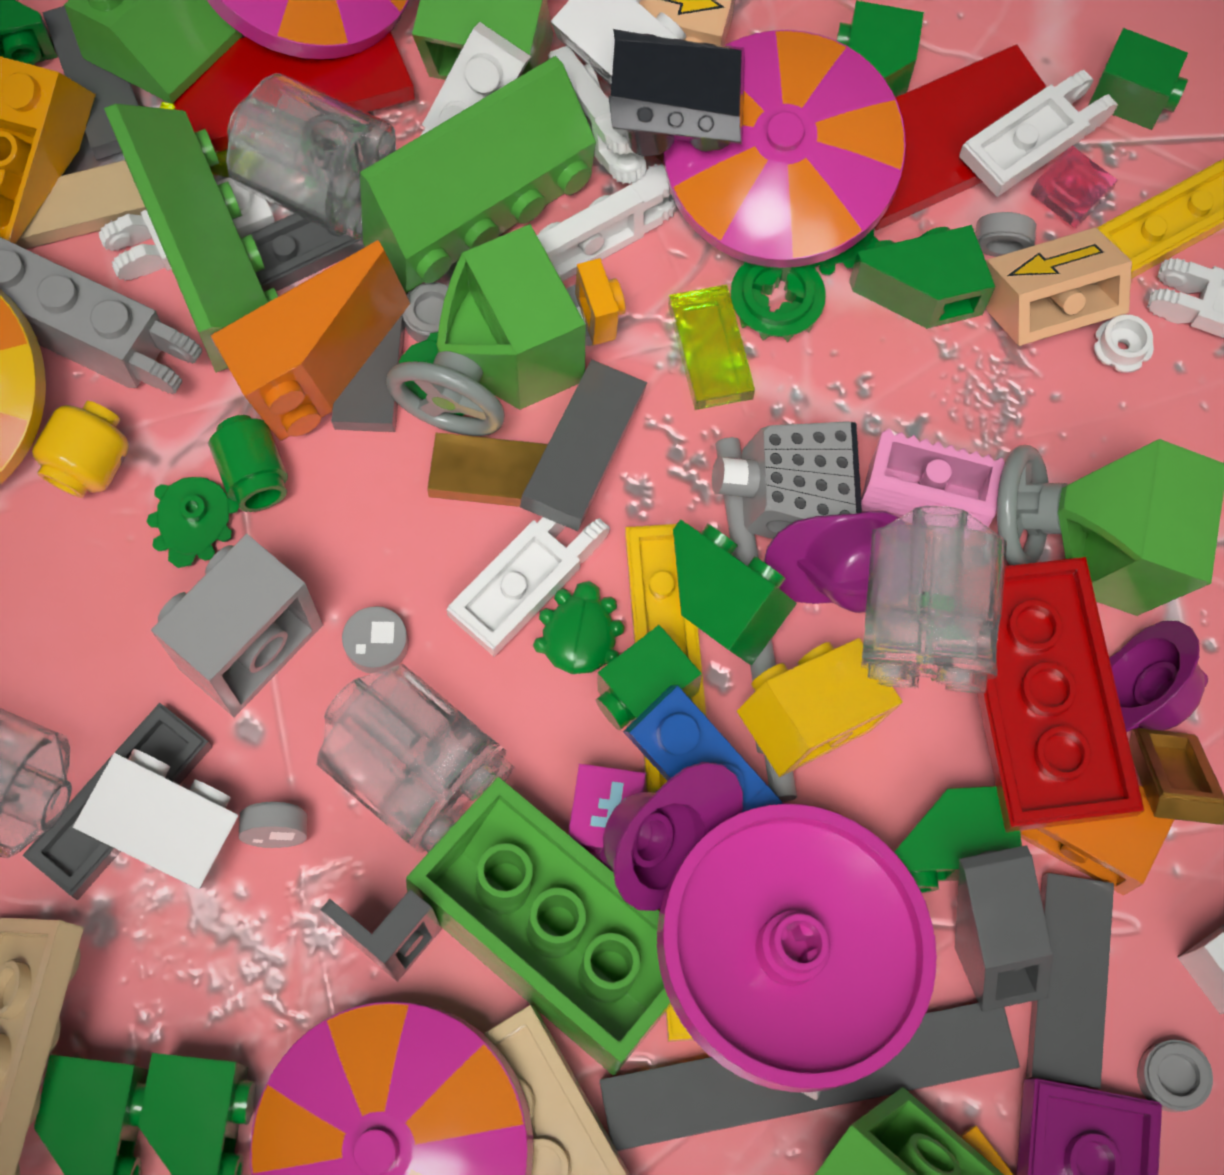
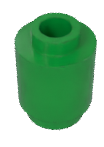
[208,415,288,512]

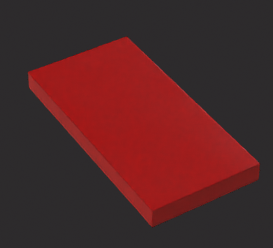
[172,31,415,153]
[874,44,1047,231]
[954,557,1145,832]

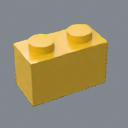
[736,638,903,778]

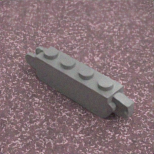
[0,237,202,394]

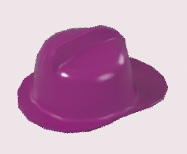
[764,511,915,613]
[1109,621,1208,732]
[599,762,743,911]

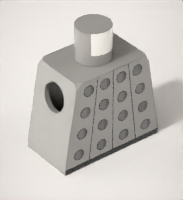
[712,422,862,539]

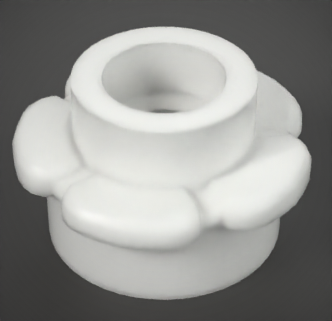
[1094,314,1154,373]

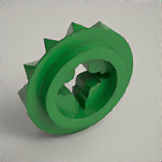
[731,262,826,342]

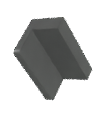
[320,890,442,982]

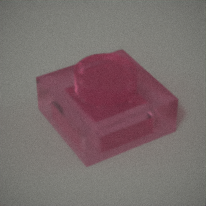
[1031,146,1117,229]

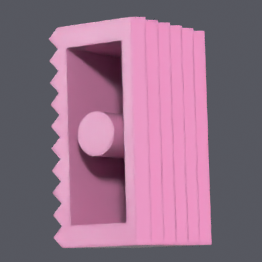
[861,428,1005,541]

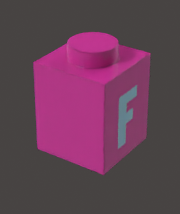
[568,764,646,872]

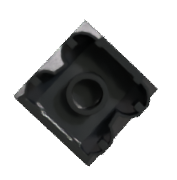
[608,29,745,156]

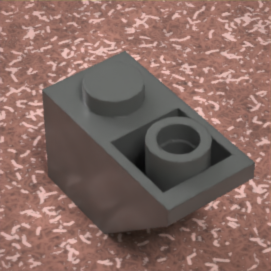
[955,845,1053,1012]

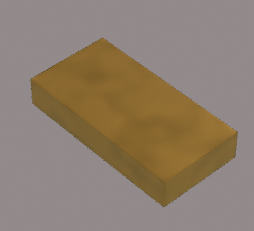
[427,432,548,507]
[1129,728,1224,825]

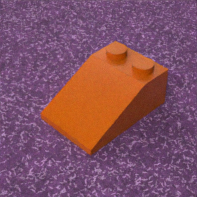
[210,240,410,442]

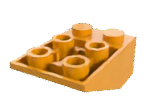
[0,56,96,244]

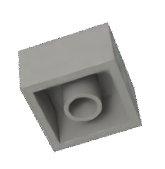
[151,534,323,718]

